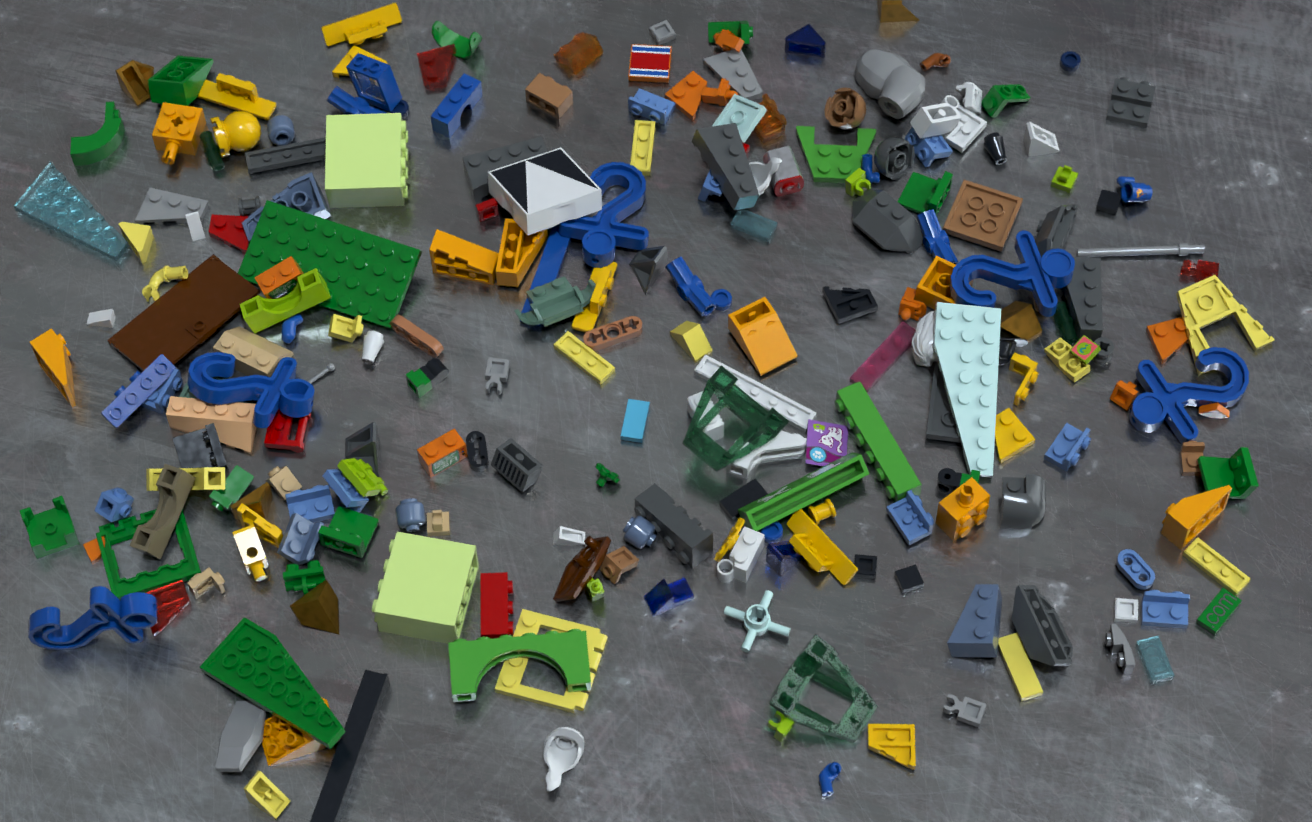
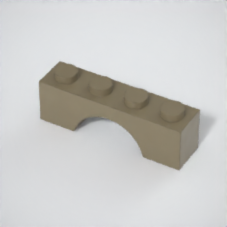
[129,464,196,559]

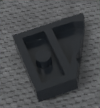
[822,286,878,324]

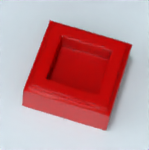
[475,198,499,222]

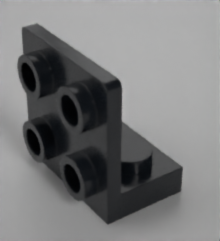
[173,423,228,468]

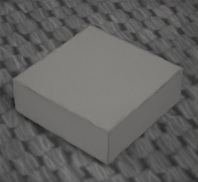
[649,20,676,46]

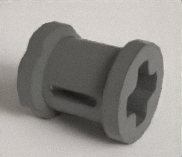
[238,196,261,216]

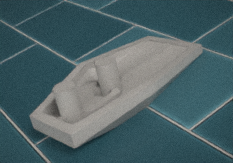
[215,701,266,772]

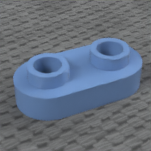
[1116,549,1155,590]

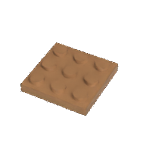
[943,179,1023,252]

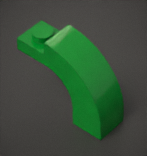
[70,102,125,166]

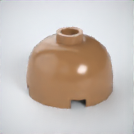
[825,87,866,130]

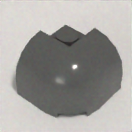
[1001,474,1046,530]

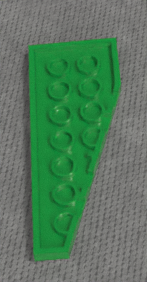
[199,617,346,749]

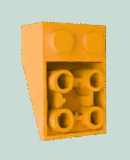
[728,297,798,376]
[262,697,330,766]

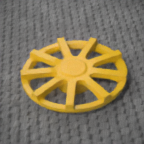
[714,518,745,562]

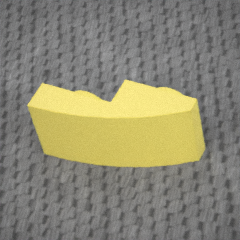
[1044,337,1090,383]

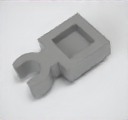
[485,357,510,395]
[943,694,987,728]

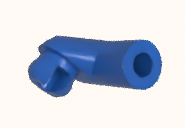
[862,154,880,184]
[282,314,303,343]
[819,762,841,796]

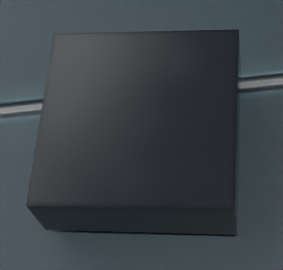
[1096,189,1121,215]
[853,554,877,580]
[894,564,924,593]

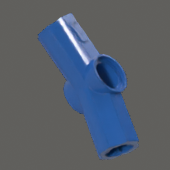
[326,86,386,115]
[916,209,959,265]
[665,257,716,316]

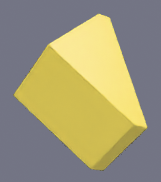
[118,222,154,264]
[670,321,712,363]
[243,770,290,819]

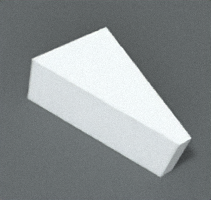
[185,211,205,241]
[87,309,116,328]
[553,526,585,546]

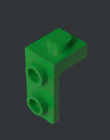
[708,21,753,44]
[981,84,1030,117]
[209,465,254,513]

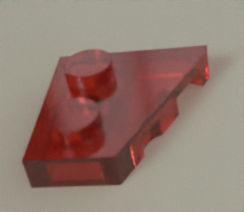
[417,44,456,90]
[146,580,190,636]

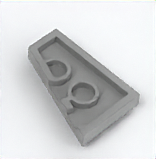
[703,49,763,101]
[135,187,209,225]

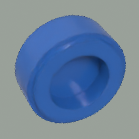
[711,289,732,311]
[761,521,783,543]

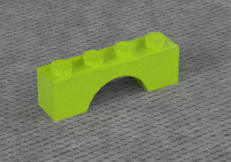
[240,268,331,334]

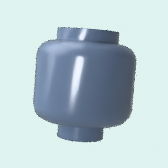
[267,115,295,146]
[395,498,426,532]
[623,516,656,549]

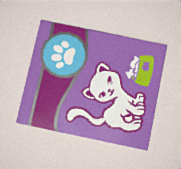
[806,419,848,466]

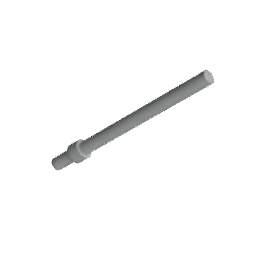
[1077,243,1205,257]

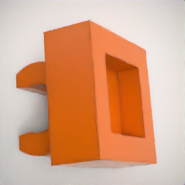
[1110,380,1139,411]

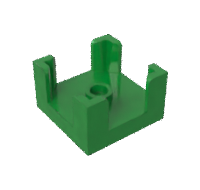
[19,496,80,559]

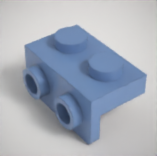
[886,490,934,545]

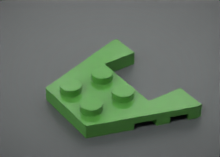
[796,126,876,183]

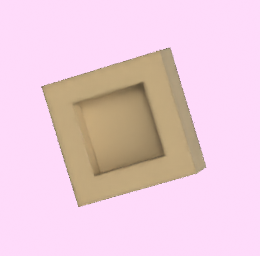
[427,510,450,537]

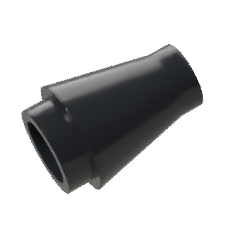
[984,132,1007,165]

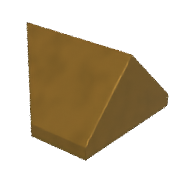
[877,0,919,23]
[115,60,154,105]
[1000,301,1042,341]
[230,482,273,520]
[290,580,339,634]

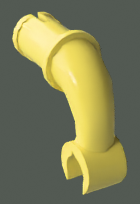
[142,266,188,302]

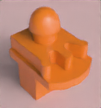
[713,29,745,52]
[701,78,738,106]
[898,287,927,321]

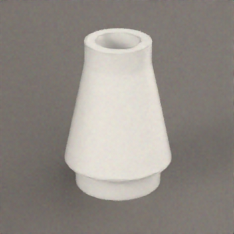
[361,331,384,364]

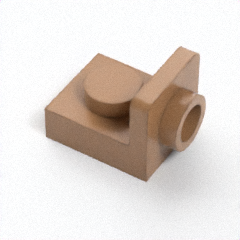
[1179,440,1205,476]
[600,546,639,584]

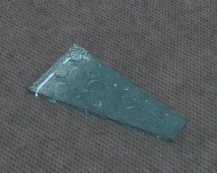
[14,161,129,262]

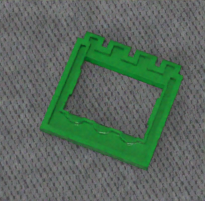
[96,509,201,600]

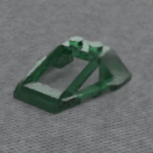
[682,365,789,472]
[769,634,878,743]

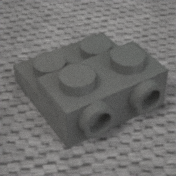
[1106,77,1156,128]

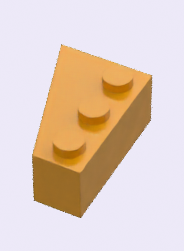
[496,218,548,287]
[429,229,499,285]

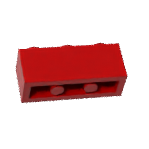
[480,572,514,639]

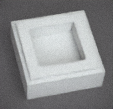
[1114,598,1138,623]

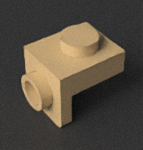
[265,466,302,501]
[187,567,225,599]

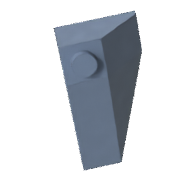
[242,172,331,242]

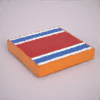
[628,44,672,83]

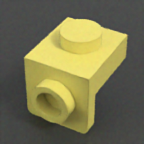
[328,314,364,343]

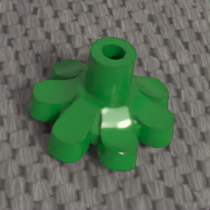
[595,463,620,487]

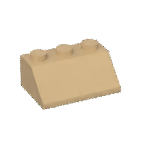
[213,326,294,377]

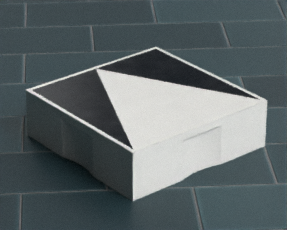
[488,147,602,235]

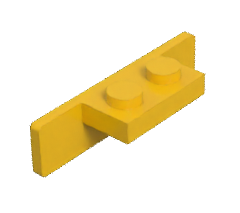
[321,2,402,46]
[197,73,277,120]
[572,262,617,332]
[787,509,858,585]

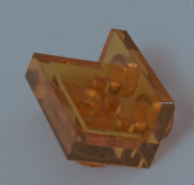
[554,32,603,75]
[754,94,787,144]

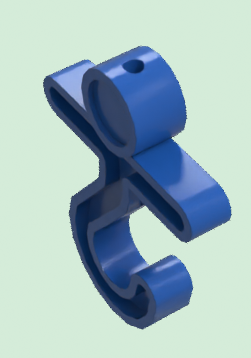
[558,162,649,268]
[950,230,1075,317]
[1129,347,1249,444]
[188,352,315,428]
[28,586,157,650]

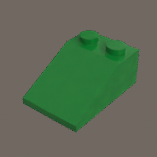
[148,56,213,106]

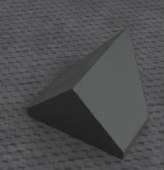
[629,246,668,295]
[345,422,380,477]

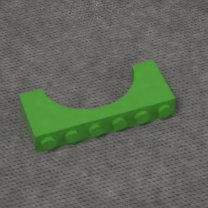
[448,629,591,702]

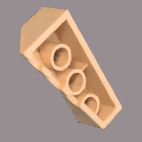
[166,396,257,454]

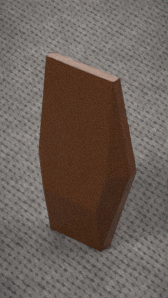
[553,536,611,602]

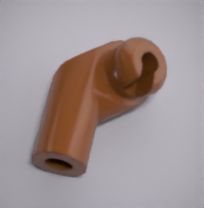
[920,53,951,71]

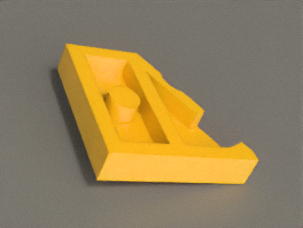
[995,408,1035,464]

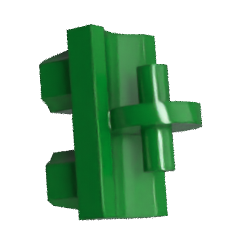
[283,560,326,595]

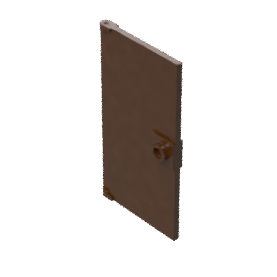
[107,254,261,371]

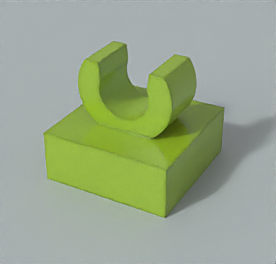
[1051,165,1078,193]
[845,168,871,197]
[767,711,797,742]

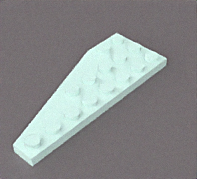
[933,302,1001,478]

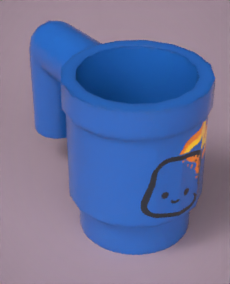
[1116,176,1152,203]

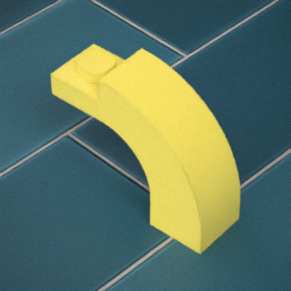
[146,467,225,491]

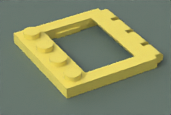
[495,609,608,713]

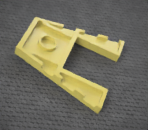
[1176,275,1274,376]

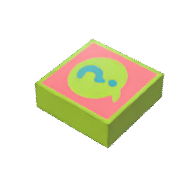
[1069,335,1101,365]

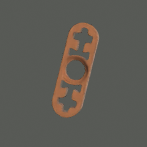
[389,315,444,358]
[583,316,643,352]

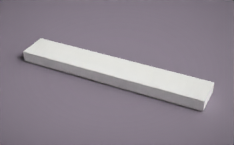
[694,354,817,433]

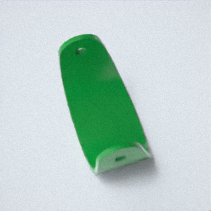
[431,21,482,59]

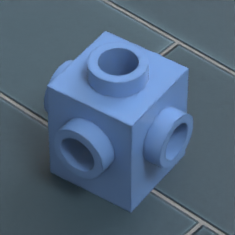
[95,487,134,522]

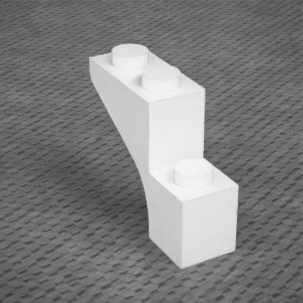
[726,425,807,479]

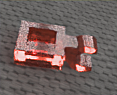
[1180,260,1219,282]

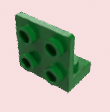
[898,171,953,216]
[1197,447,1259,499]
[318,506,379,558]

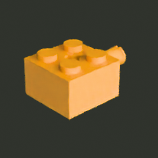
[152,102,206,165]
[915,256,973,310]
[936,477,990,541]

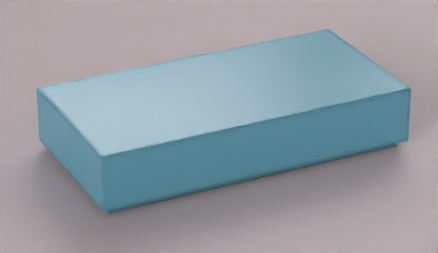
[621,399,650,443]

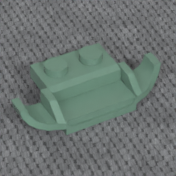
[514,276,596,327]

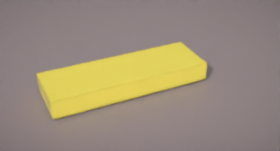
[630,120,656,176]
[553,331,615,385]
[1182,537,1251,596]
[998,632,1043,702]

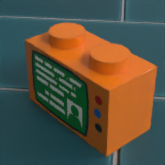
[255,256,304,299]
[417,428,468,478]

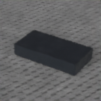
[719,478,768,521]

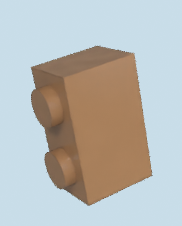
[525,73,573,119]

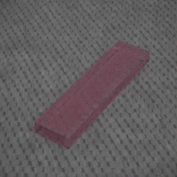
[850,321,915,392]

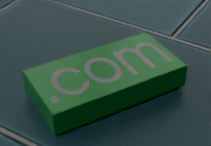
[1196,588,1242,635]

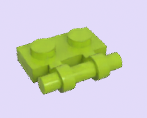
[337,458,388,497]

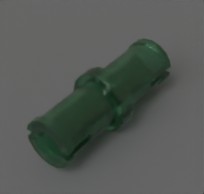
[200,131,225,172]
[1055,301,1079,345]

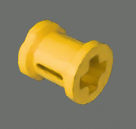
[808,498,836,525]

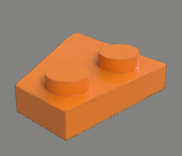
[665,71,707,121]
[1146,317,1189,364]

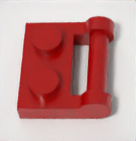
[264,409,312,453]

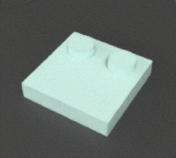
[712,94,767,143]

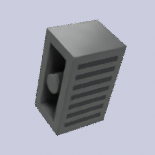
[491,438,543,492]

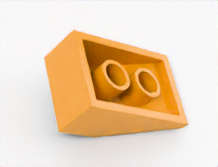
[29,328,76,408]
[1161,485,1232,550]

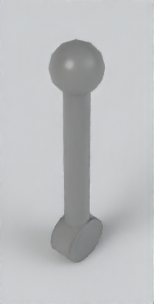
[307,363,335,384]

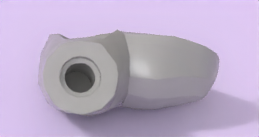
[855,49,925,119]

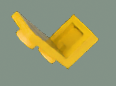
[1009,352,1039,406]

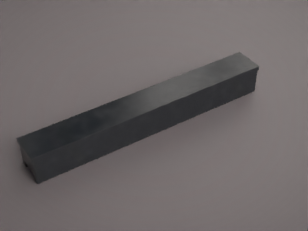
[310,669,390,822]

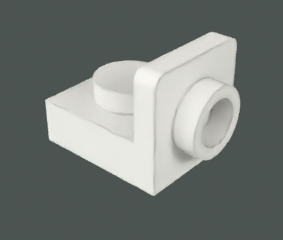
[956,82,982,114]

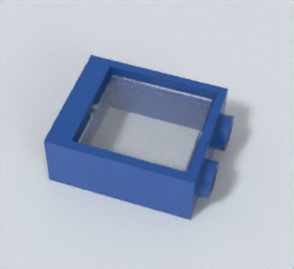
[346,53,402,112]

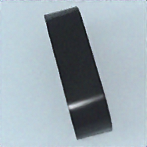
[466,431,489,472]

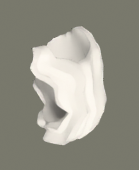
[911,310,939,367]

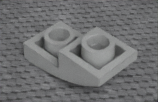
[1105,624,1135,675]

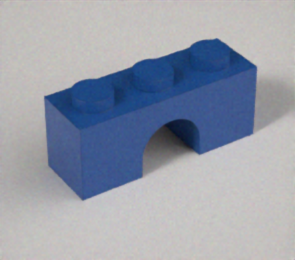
[431,73,483,139]

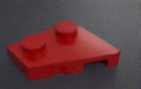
[208,214,250,254]

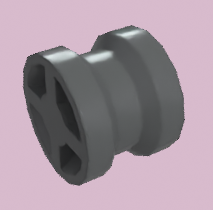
[1092,337,1114,365]

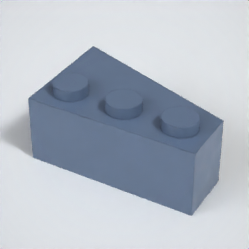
[947,584,1002,657]

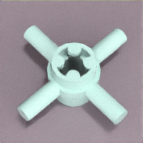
[724,590,791,652]

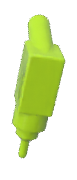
[586,577,604,602]

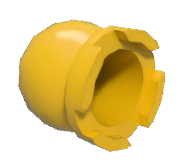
[210,111,261,158]

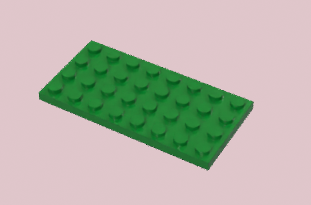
[238,200,422,330]

